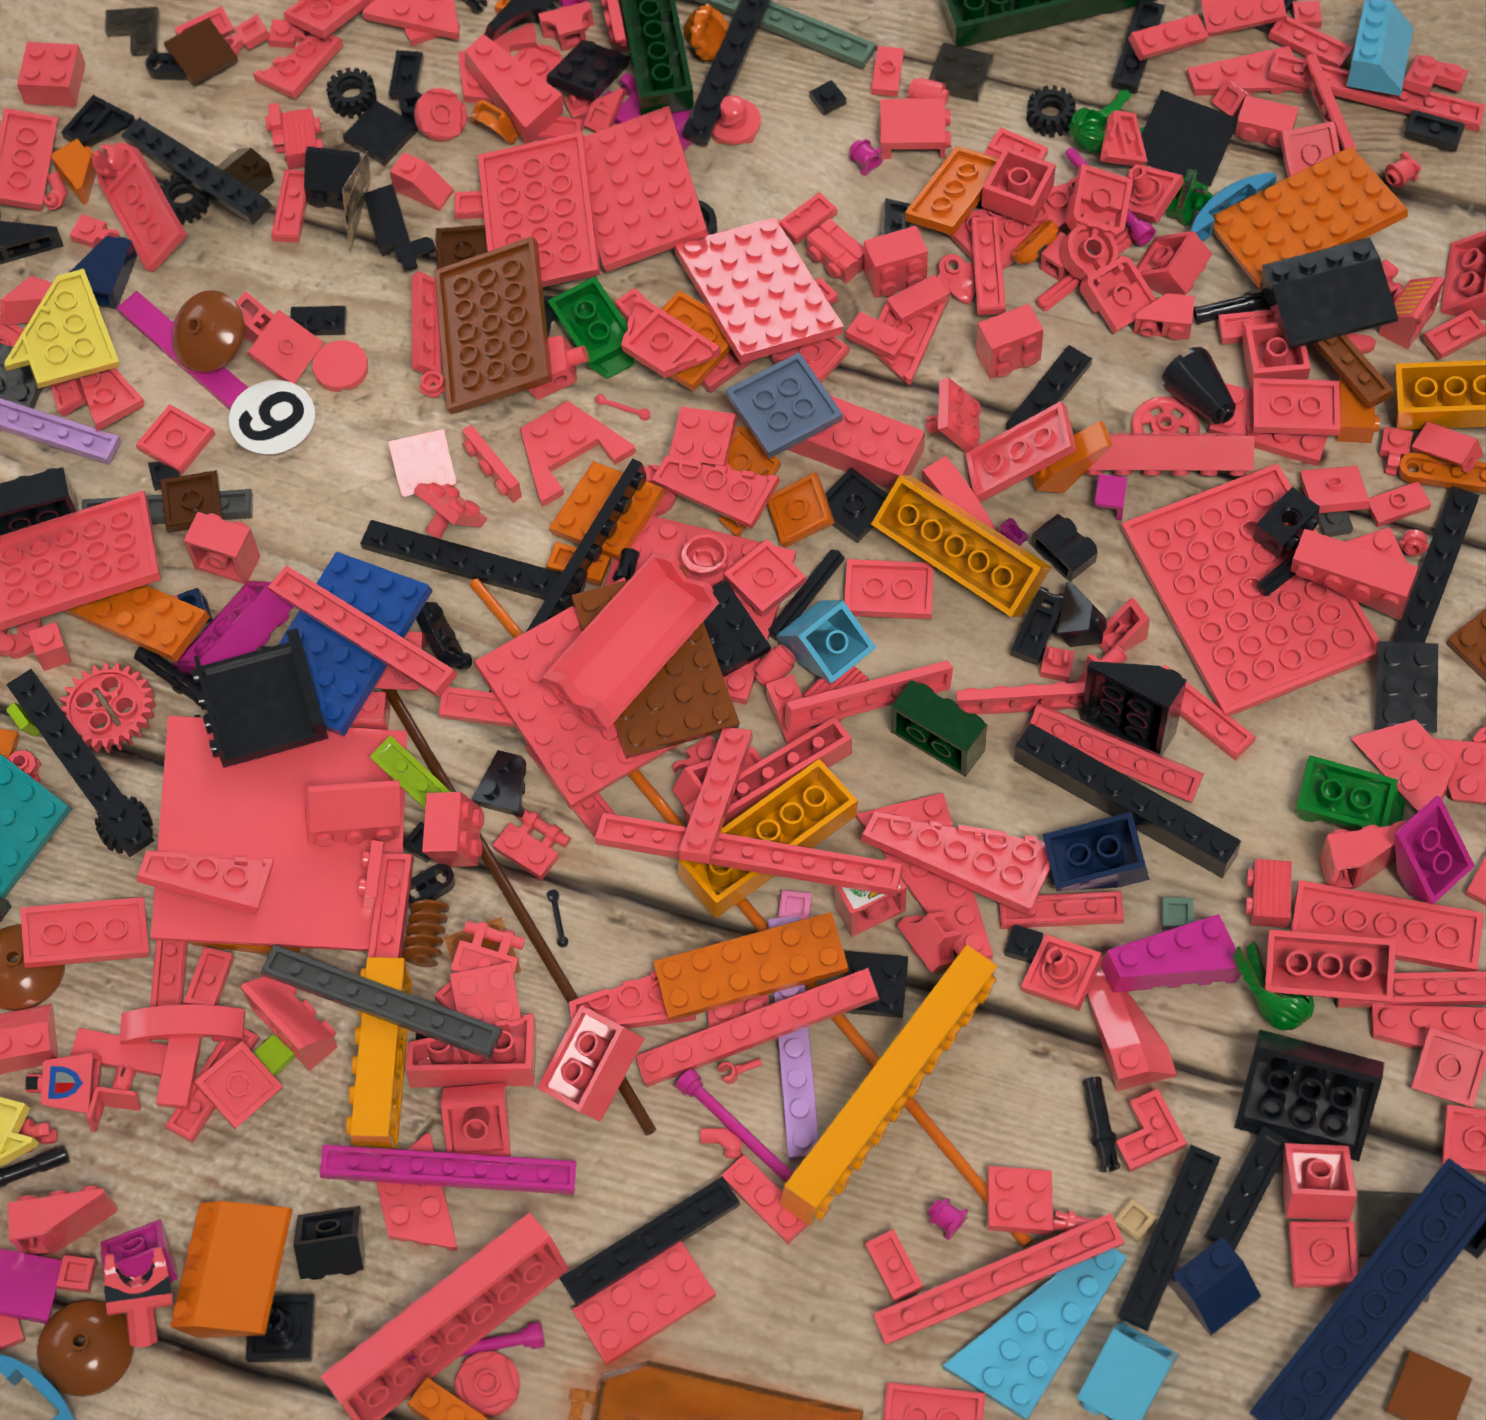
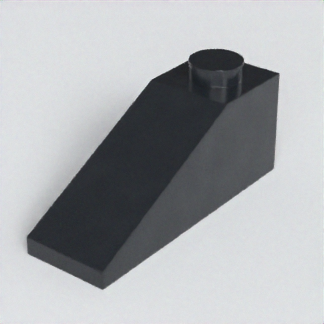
[0,221,64,265]

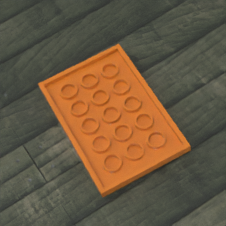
[1212,146,1408,291]

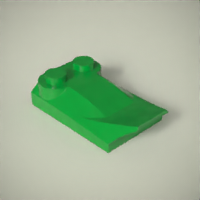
[547,276,634,379]
[1294,755,1406,830]

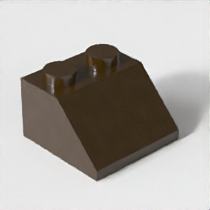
[217,148,275,214]

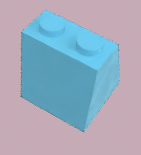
[776,600,876,684]
[1077,1322,1180,1420]

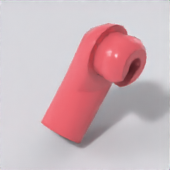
[701,1128,743,1159]

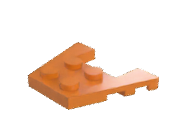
[719,425,781,537]

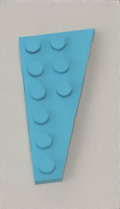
[942,1249,1127,1420]

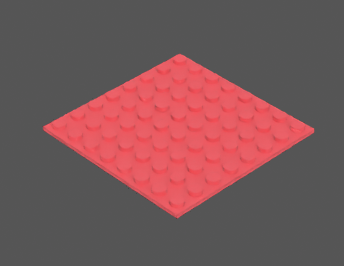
[151,715,407,951]

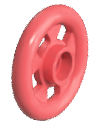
[1131,396,1200,433]

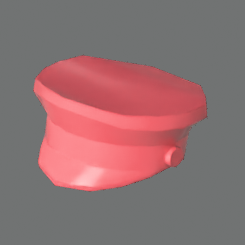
[678,534,733,587]

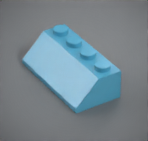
[1347,0,1414,96]

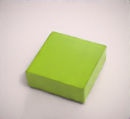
[7,702,40,737]
[253,1034,296,1077]

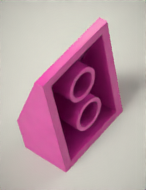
[1394,795,1475,905]

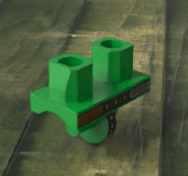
[1165,170,1213,226]

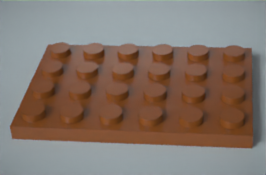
[434,236,552,414]
[571,565,740,759]

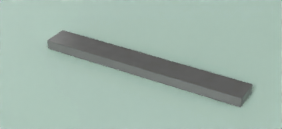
[261,945,502,1060]

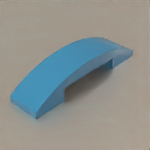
[1191,172,1277,242]
[0,1354,77,1420]

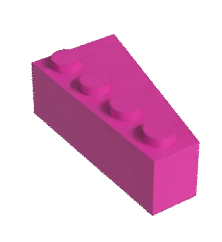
[1100,914,1241,993]

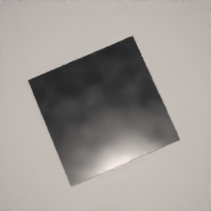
[1141,89,1238,187]

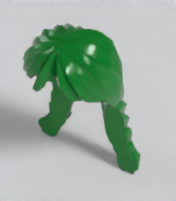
[1069,89,1145,153]
[1232,941,1315,1031]

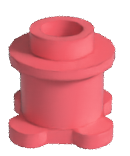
[1385,151,1422,189]
[8,750,41,783]

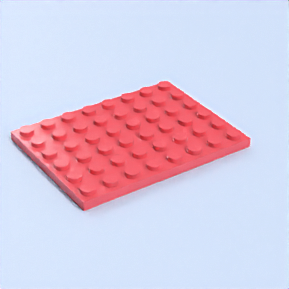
[1121,463,1380,716]

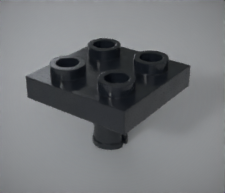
[246,1295,316,1363]

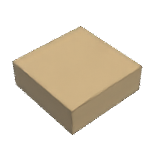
[1114,1197,1158,1244]

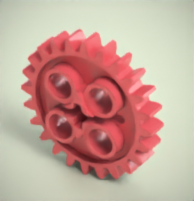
[60,663,156,753]

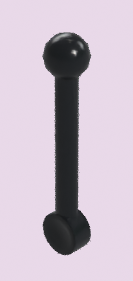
[547,889,569,948]

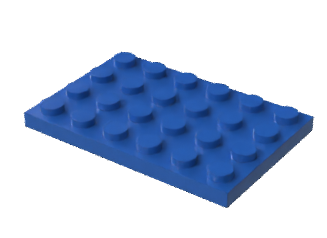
[278,551,433,736]

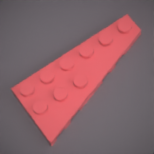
[948,177,1076,270]
[856,793,993,960]

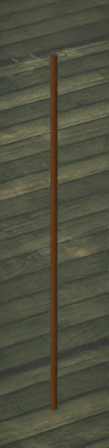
[382,689,656,1136]

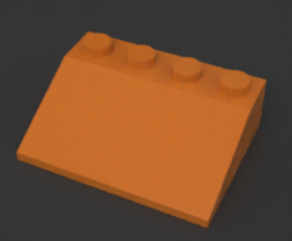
[170,1201,293,1338]

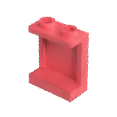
[880,98,951,159]

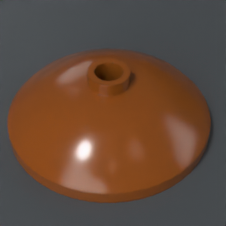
[171,290,244,373]
[0,924,65,1011]
[37,1300,134,1397]

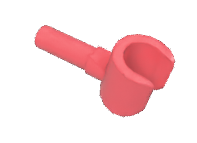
[718,1058,762,1084]

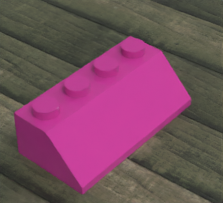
[173,581,294,680]

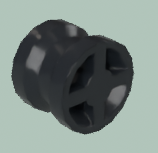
[399,91,422,124]

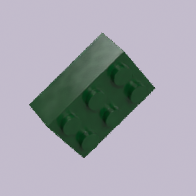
[891,680,987,777]

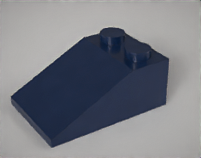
[1043,812,1150,891]

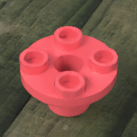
[712,95,761,145]

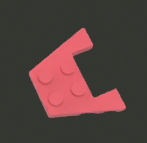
[458,23,537,106]
[520,401,636,507]

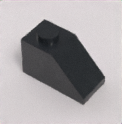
[1057,582,1107,647]

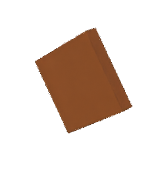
[1385,1350,1472,1420]

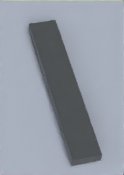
[82,489,253,525]

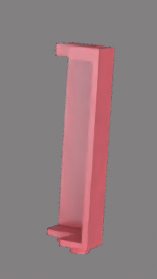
[541,553,719,730]

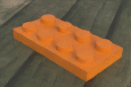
[904,146,999,236]

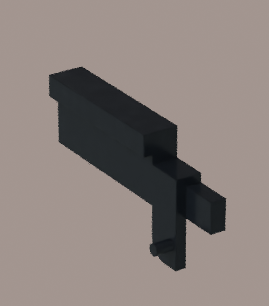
[363,184,436,272]

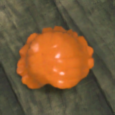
[684,4,729,62]

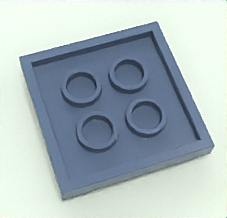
[726,352,843,458]

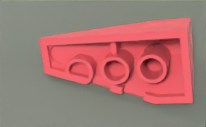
[1086,970,1177,1091]

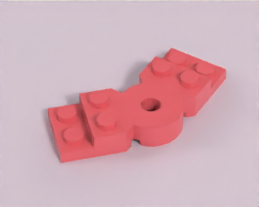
[1060,164,1157,334]

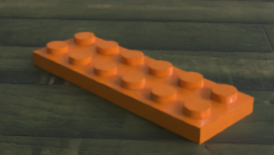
[61,585,210,662]
[653,912,849,1022]

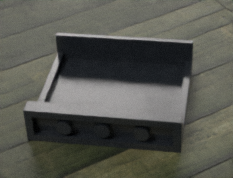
[191,628,329,768]

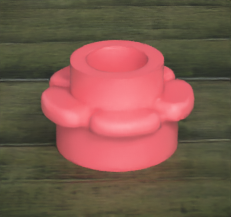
[419,371,445,398]
[1399,530,1429,556]

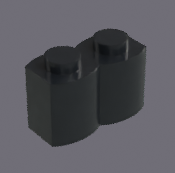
[1031,514,1098,582]

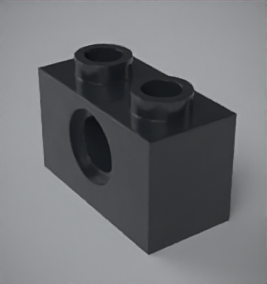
[1253,487,1320,559]

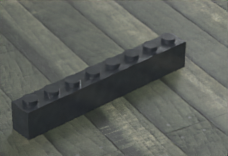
[1014,723,1241,879]

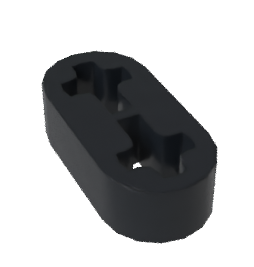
[145,52,188,80]
[408,864,455,908]

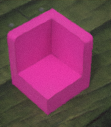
[1095,474,1127,521]

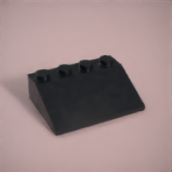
[1261,237,1398,349]
[1080,661,1187,755]
[1234,1029,1384,1162]

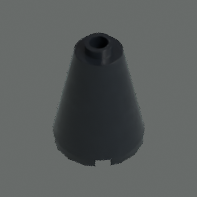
[1162,347,1236,424]

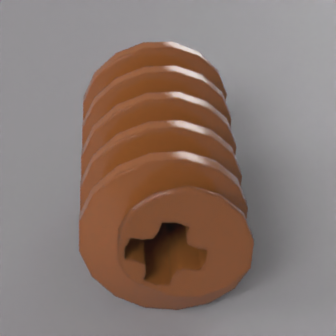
[401,899,450,967]

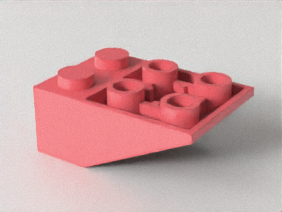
[1319,821,1407,889]
[8,1186,118,1256]

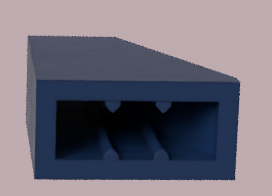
[70,236,137,309]

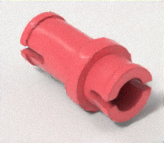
[1053,1210,1095,1233]

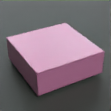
[778,890,812,921]

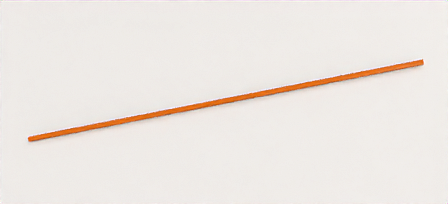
[469,578,1033,1249]

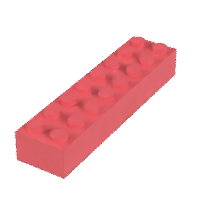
[320,1212,569,1420]

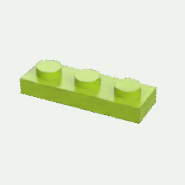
[369,735,451,809]

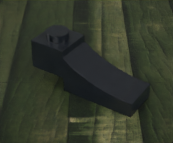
[484,0,558,41]

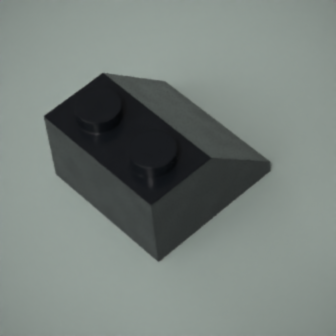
[304,146,361,210]
[293,1206,365,1280]

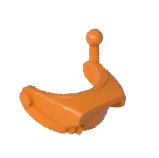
[469,100,520,145]

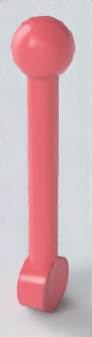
[595,394,650,421]

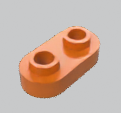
[1011,219,1059,265]

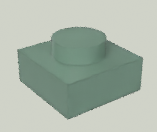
[1162,897,1194,930]

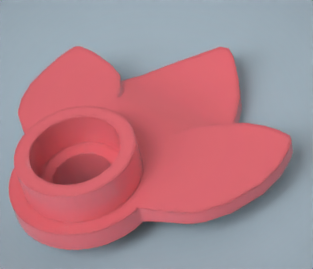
[936,254,975,305]

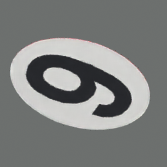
[229,380,315,454]

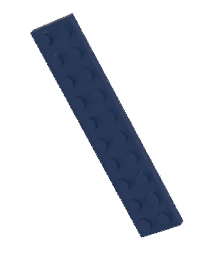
[1249,1158,1486,1420]

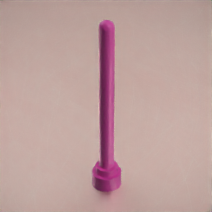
[1066,148,1156,246]
[675,1068,793,1182]
[407,1321,545,1361]

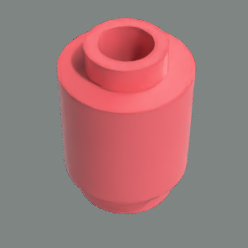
[908,77,949,105]
[754,644,798,687]

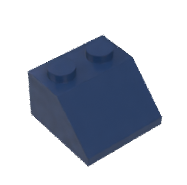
[1169,1236,1261,1336]

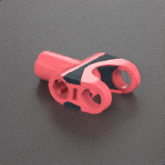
[104,1247,173,1347]

